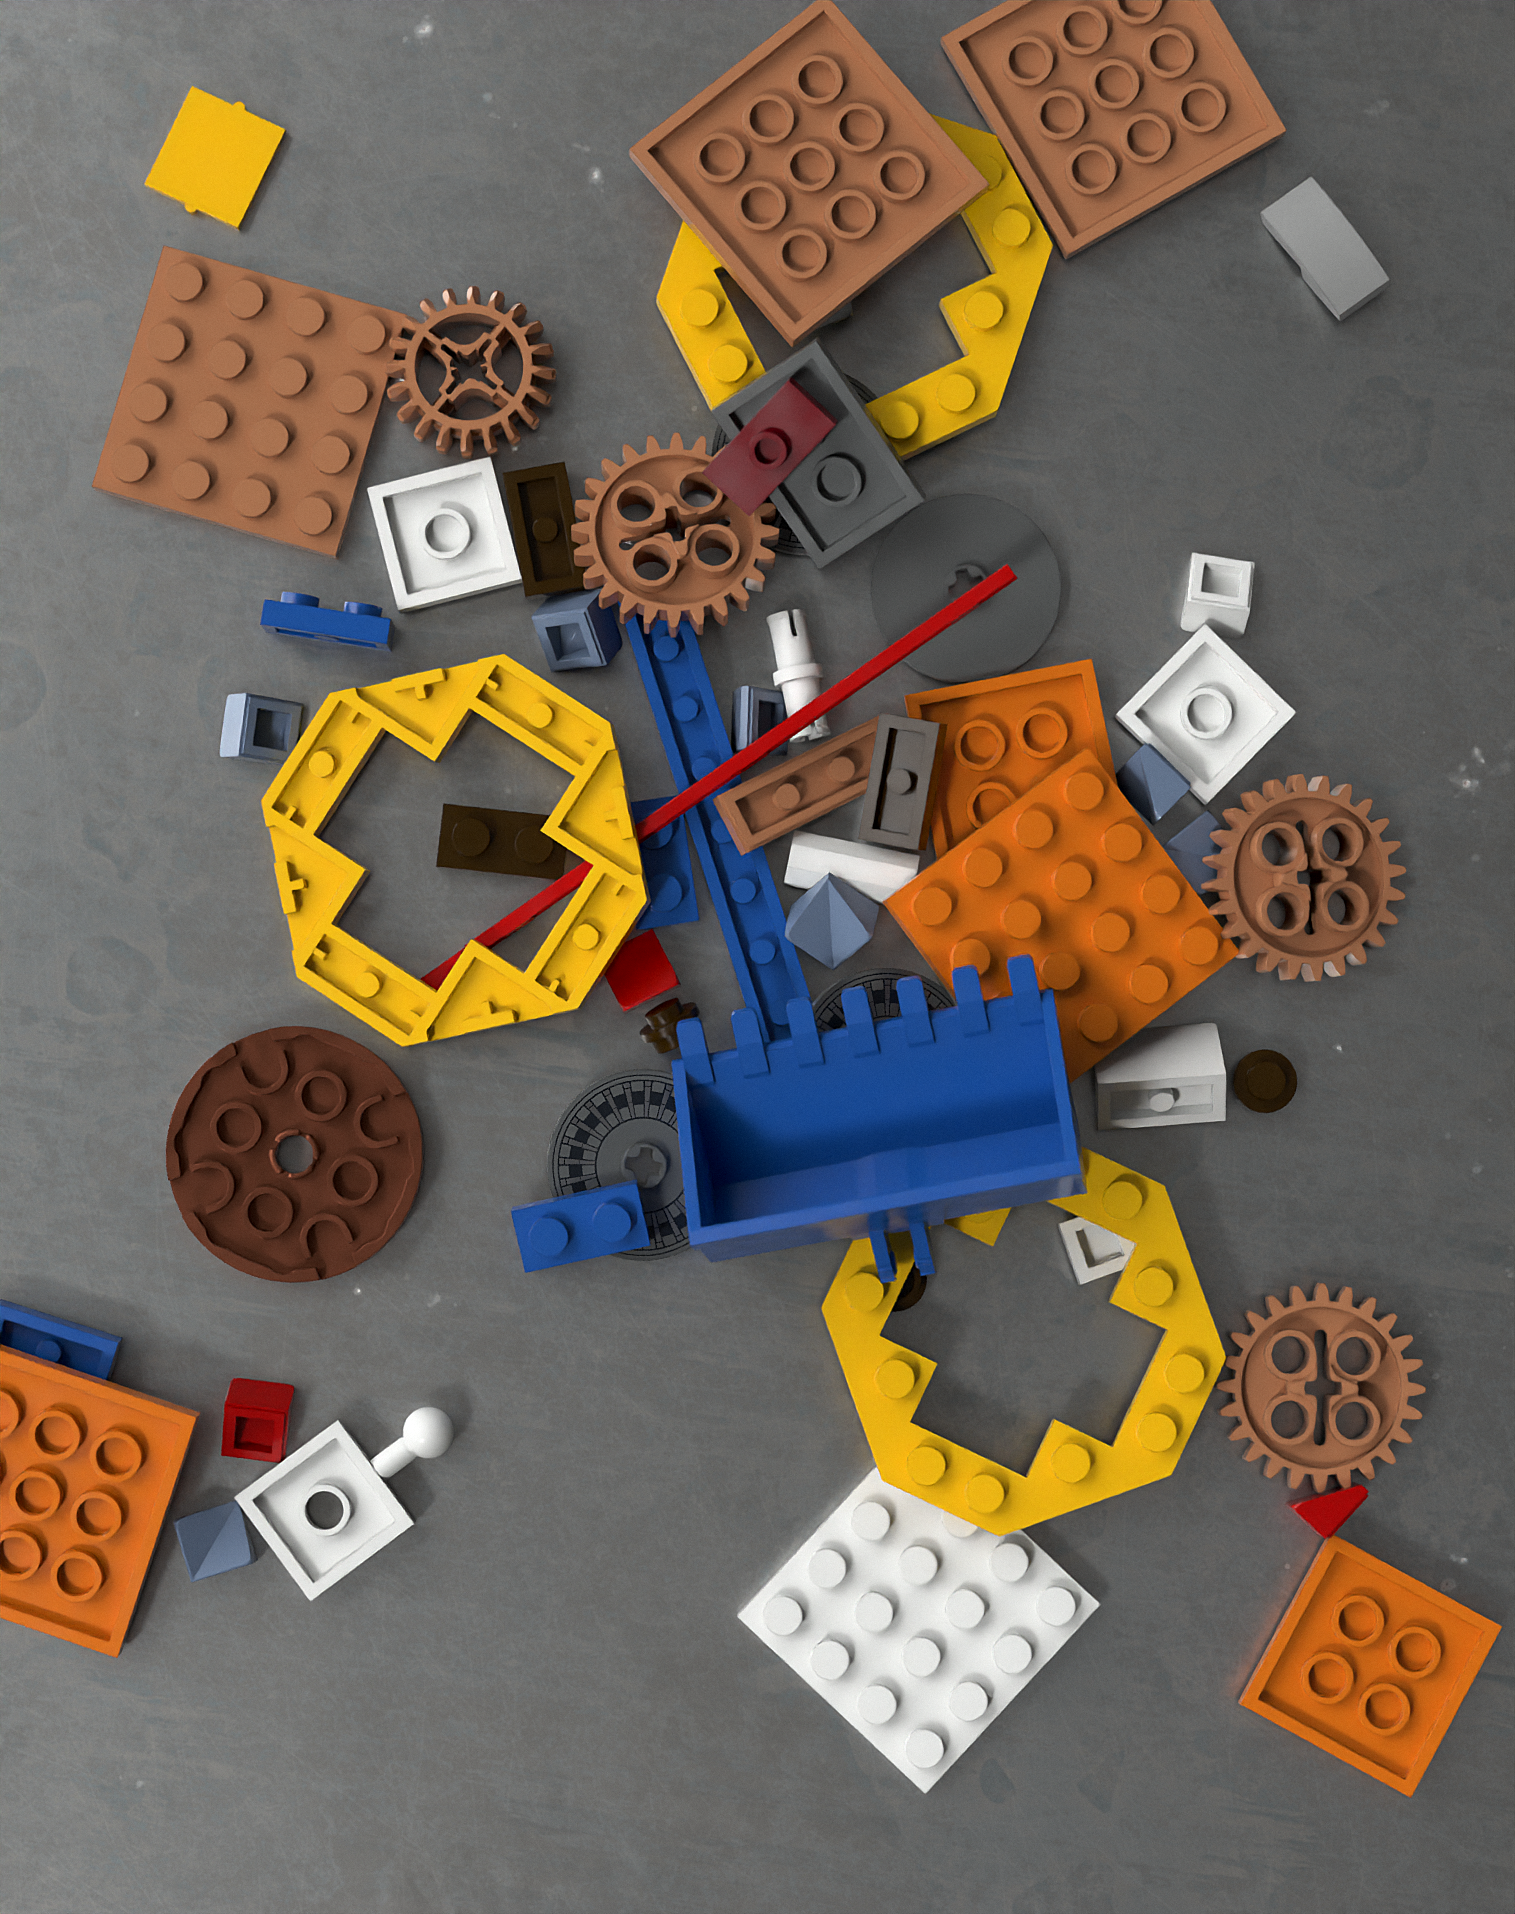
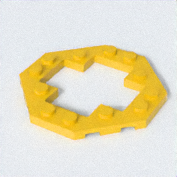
[656,113,1053,461]
[261,654,651,1047]
[821,1146,1226,1537]

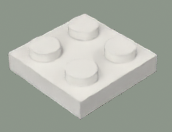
[367,457,522,614]
[1115,624,1296,805]

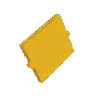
[144,86,287,230]

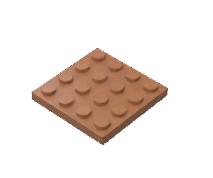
[629,0,989,348]
[940,0,1287,260]
[92,245,407,560]

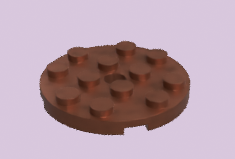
[166,1026,424,1283]

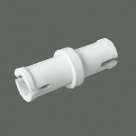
[766,609,831,743]

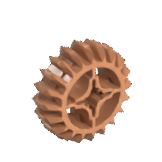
[384,286,557,459]

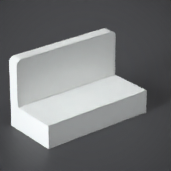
[1094,1023,1226,1131]

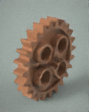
[571,433,779,638]
[1201,774,1406,982]
[1214,1283,1426,1493]

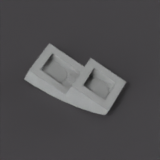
[1260,176,1391,322]

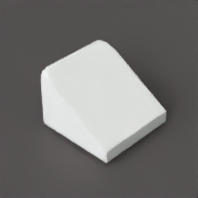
[1181,553,1255,639]

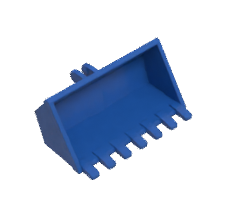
[671,954,1087,1283]

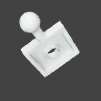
[234,1407,454,1601]

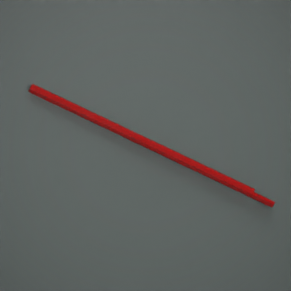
[420,564,1018,991]

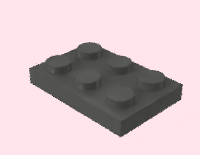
[711,337,927,569]

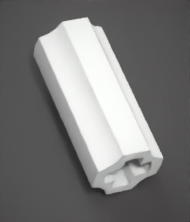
[784,830,920,905]

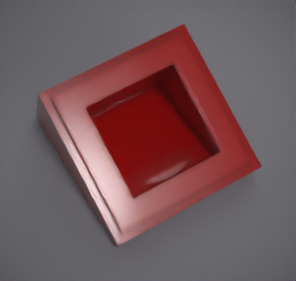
[604,929,681,1014]
[221,1378,294,1463]
[1285,1482,1369,1539]

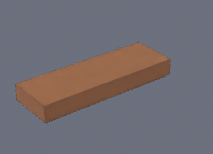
[712,716,879,856]

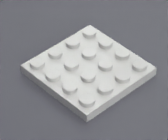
[737,1466,1101,1794]

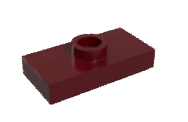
[702,377,838,516]

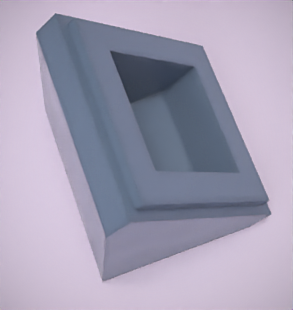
[731,686,788,756]

